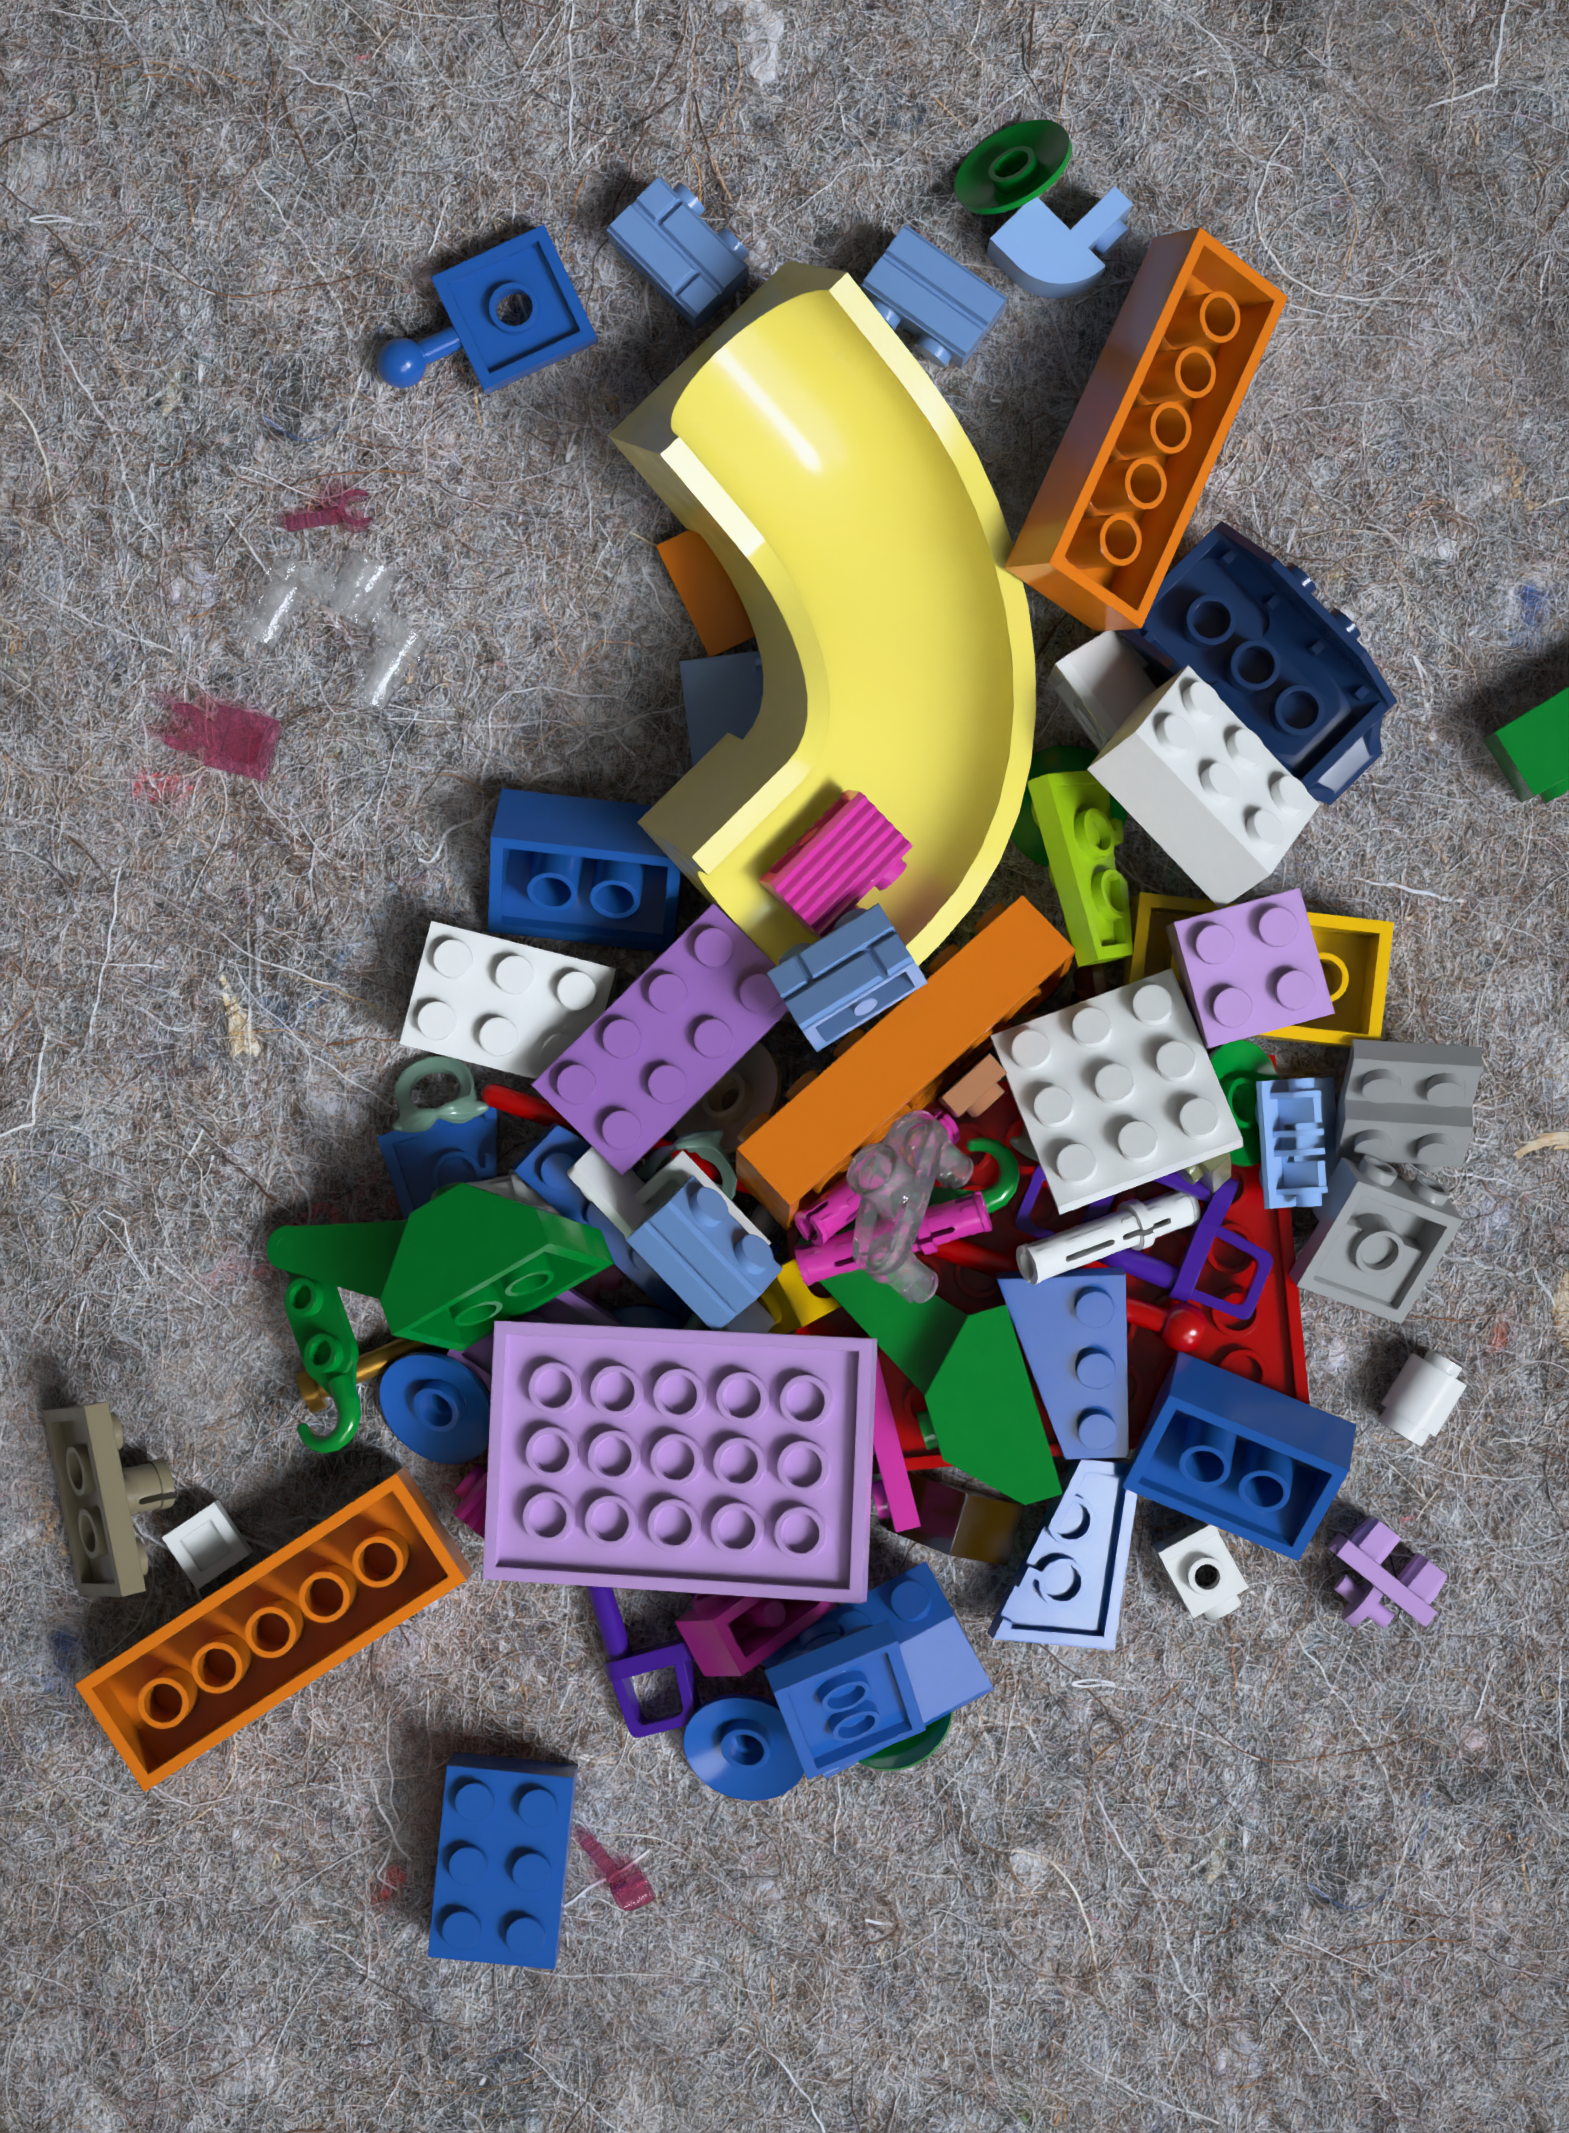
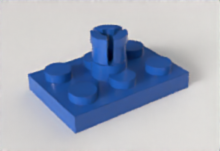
[765,1620,926,1780]

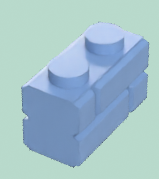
[606,177,749,330]
[861,224,1008,369]
[767,903,928,1052]
[625,1175,782,1331]

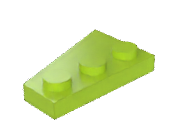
[1027,770,1134,967]

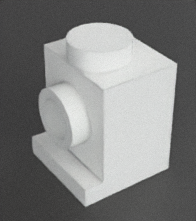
[1152,1520,1249,1621]

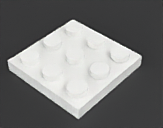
[991,968,1243,1215]

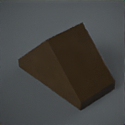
[886,1471,1024,1566]

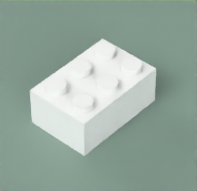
[1087,665,1320,909]
[399,921,619,1079]

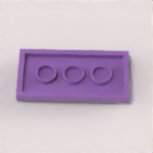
[531,903,789,1176]

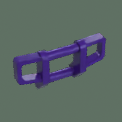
[1014,1164,1273,1320]
[586,1586,701,1738]

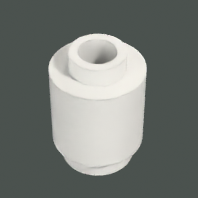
[1379,1349,1467,1447]

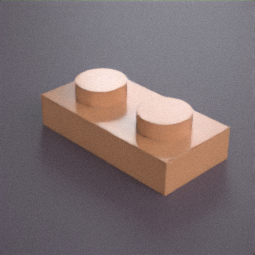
[936,1054,1007,1118]

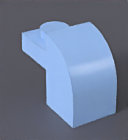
[986,186,1133,299]

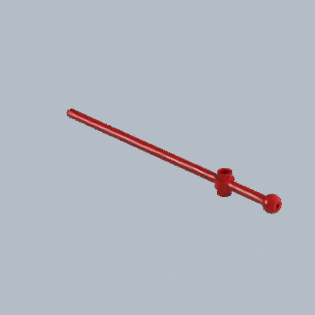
[481,1083,1206,1353]

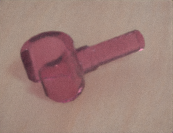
[285,489,373,533]
[580,1834,655,1911]

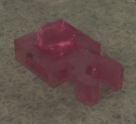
[164,703,284,784]

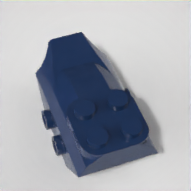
[1116,521,1397,805]

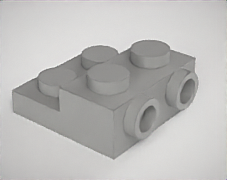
[1335,1039,1483,1173]
[1289,1155,1464,1324]

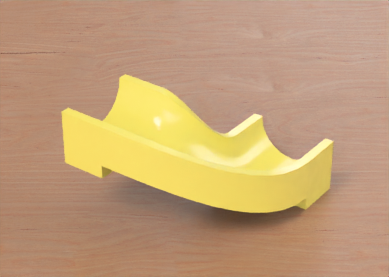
[608,261,1036,1033]

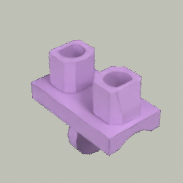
[1327,1515,1447,1629]

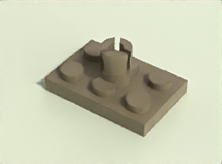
[43,1401,175,1597]

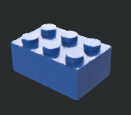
[428,1752,578,1970]

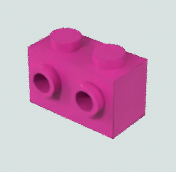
[675,1593,835,1676]

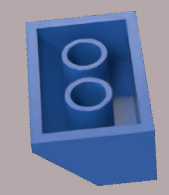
[488,788,683,952]
[1122,1351,1356,1561]
[762,1561,995,1779]

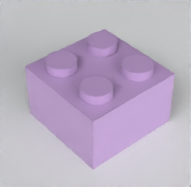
[1165,888,1335,1049]

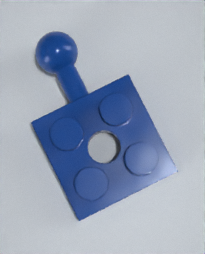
[377,224,599,395]

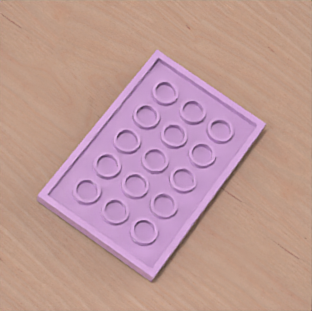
[483,1320,877,1604]

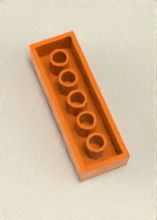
[1004,227,1288,632]
[736,895,1076,1232]
[75,1466,473,1792]

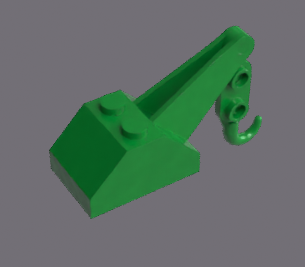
[797,1137,1062,1505]
[267,1182,614,1453]

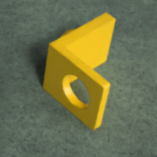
[756,1258,842,1334]

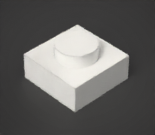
[162,1500,253,1590]

